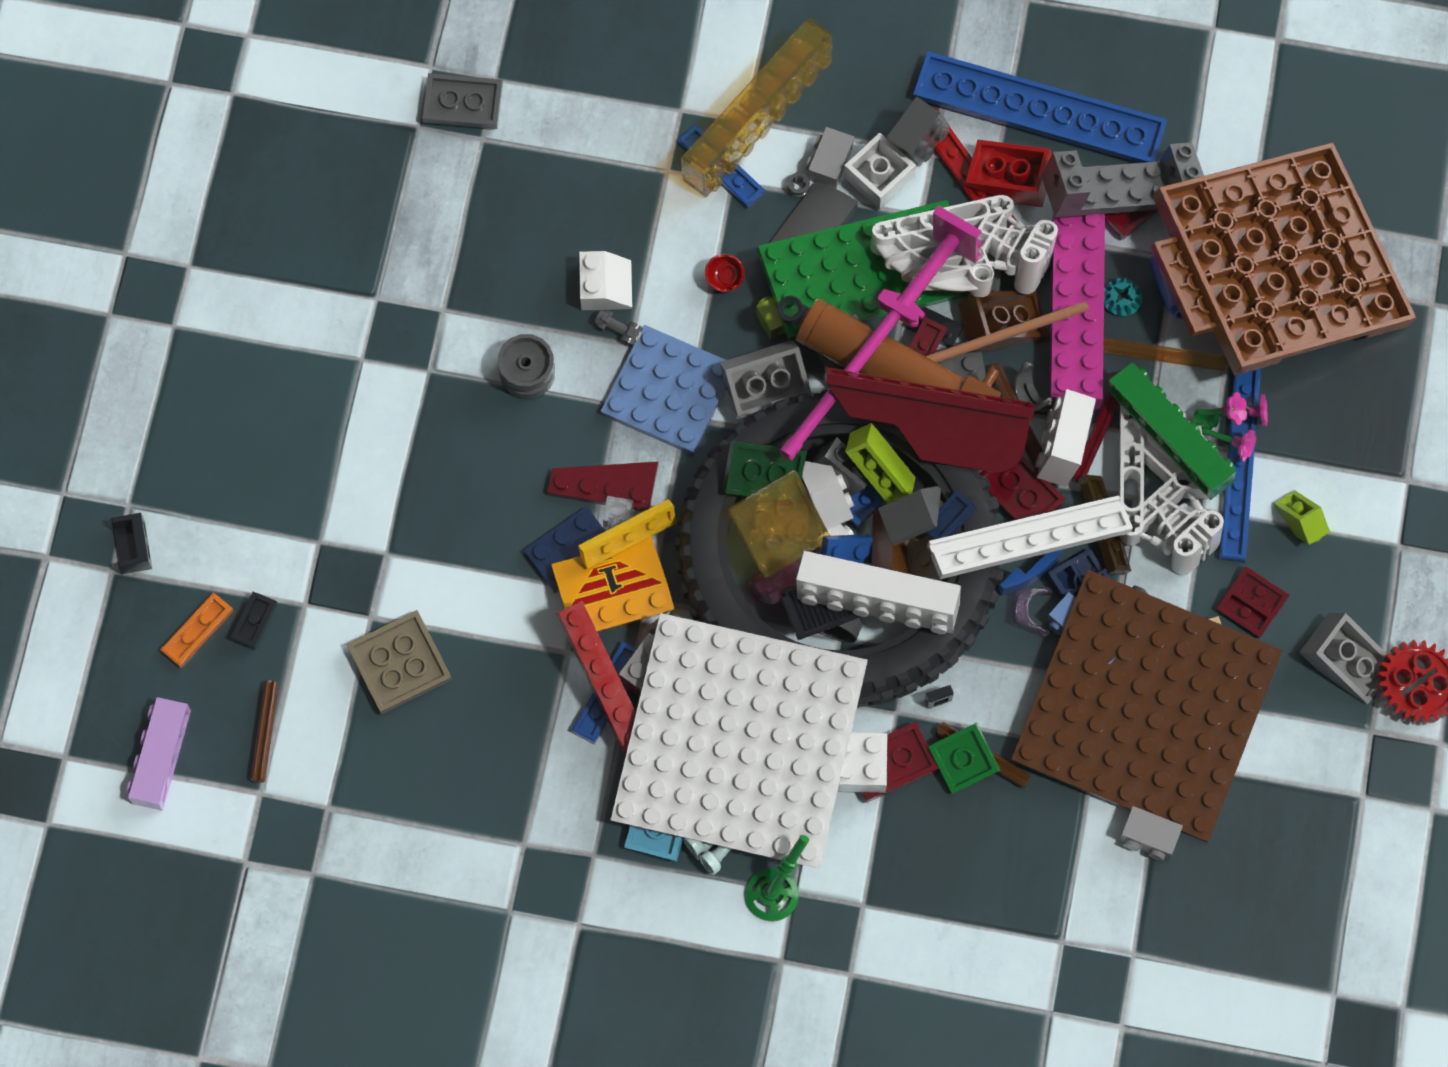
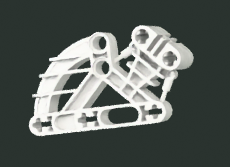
[870,195,1058,297]
[1119,405,1224,575]

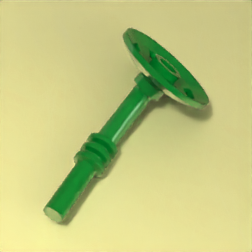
[745,835,809,922]

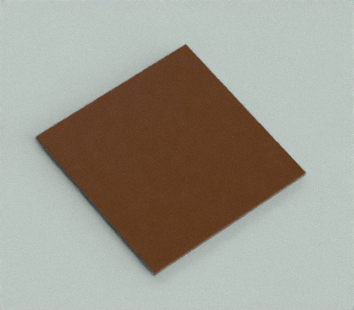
[1011,569,1283,843]

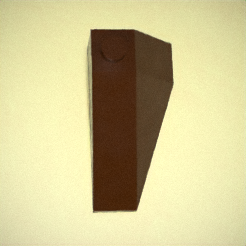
[868,504,911,574]

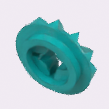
[1104,276,1143,316]

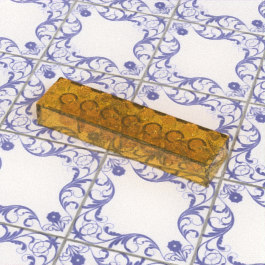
[681,17,833,197]

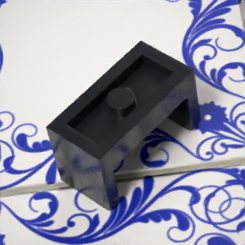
[111,512,152,575]

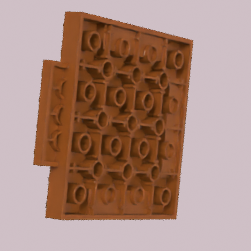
[1151,143,1416,376]

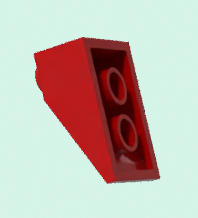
[965,139,1052,208]

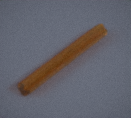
[1103,337,1228,371]

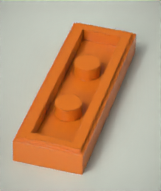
[160,592,234,668]

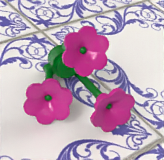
[1193,392,1268,462]

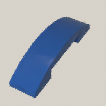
[998,549,1065,596]

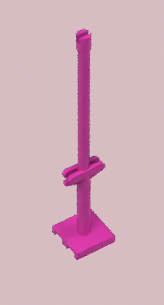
[780,205,982,461]

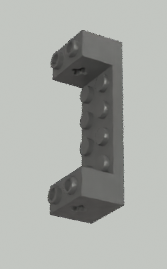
[1041,142,1204,217]

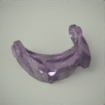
[1014,587,1053,638]

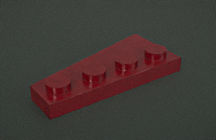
[547,461,659,512]

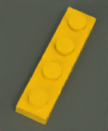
[578,499,677,569]

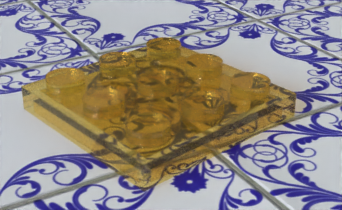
[727,470,830,578]

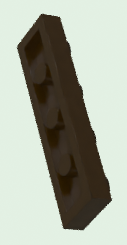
[1078,475,1132,575]

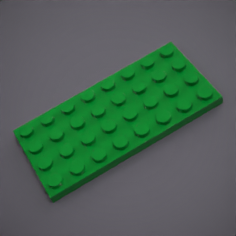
[757,200,971,341]

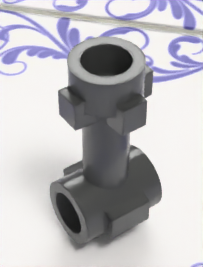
[595,310,643,347]

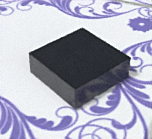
[925,684,954,709]

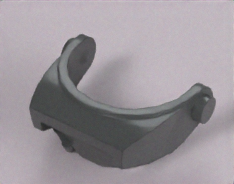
[1014,362,1053,412]

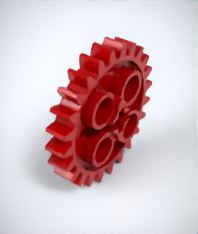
[1376,640,1448,725]

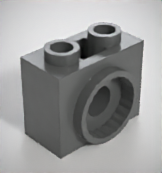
[810,437,869,497]

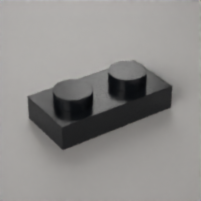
[906,307,963,348]
[231,591,278,650]

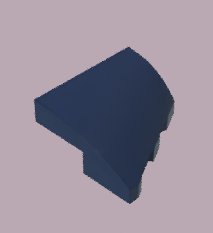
[1045,548,1112,596]

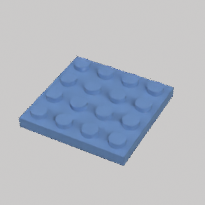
[600,325,727,455]

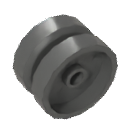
[498,334,555,399]

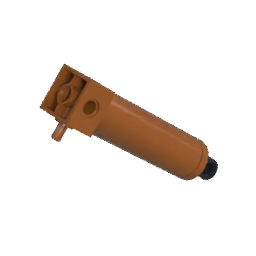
[777,296,1001,397]

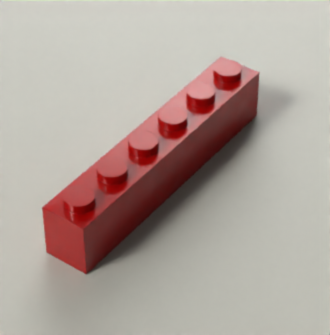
[556,601,636,756]

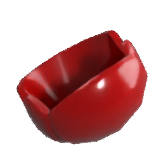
[704,254,745,293]

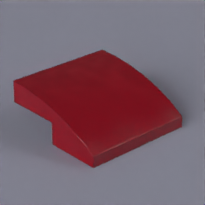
[1217,566,1290,638]

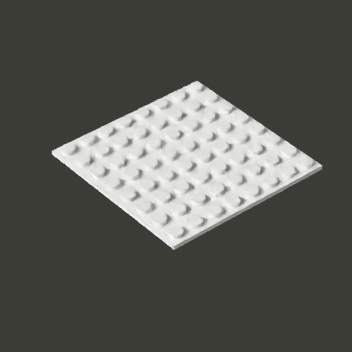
[611,613,868,869]

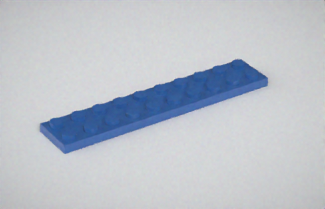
[913,51,1168,163]

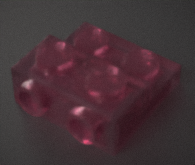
[747,555,801,604]

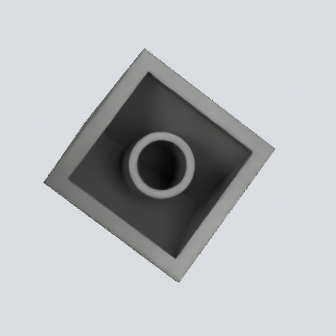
[878,486,941,546]

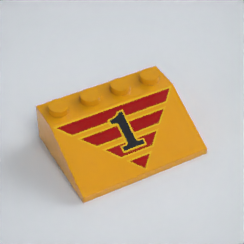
[551,536,674,632]

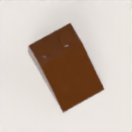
[958,291,1049,351]

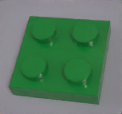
[928,722,1000,794]

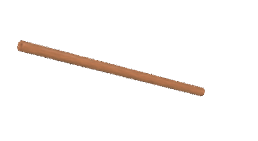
[926,301,1089,363]

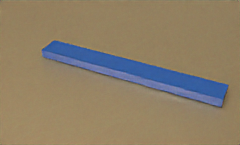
[1219,368,1261,563]

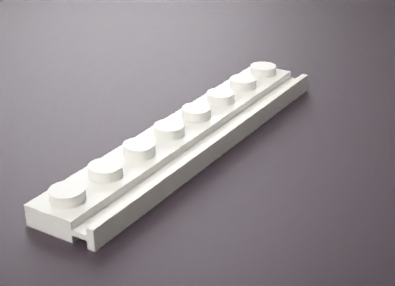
[927,495,1133,579]

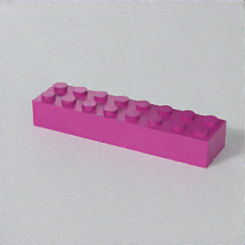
[1049,213,1105,410]

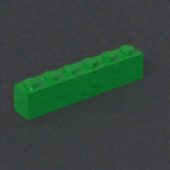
[1108,362,1236,500]

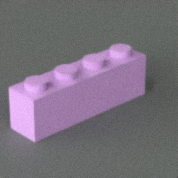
[126,697,191,811]

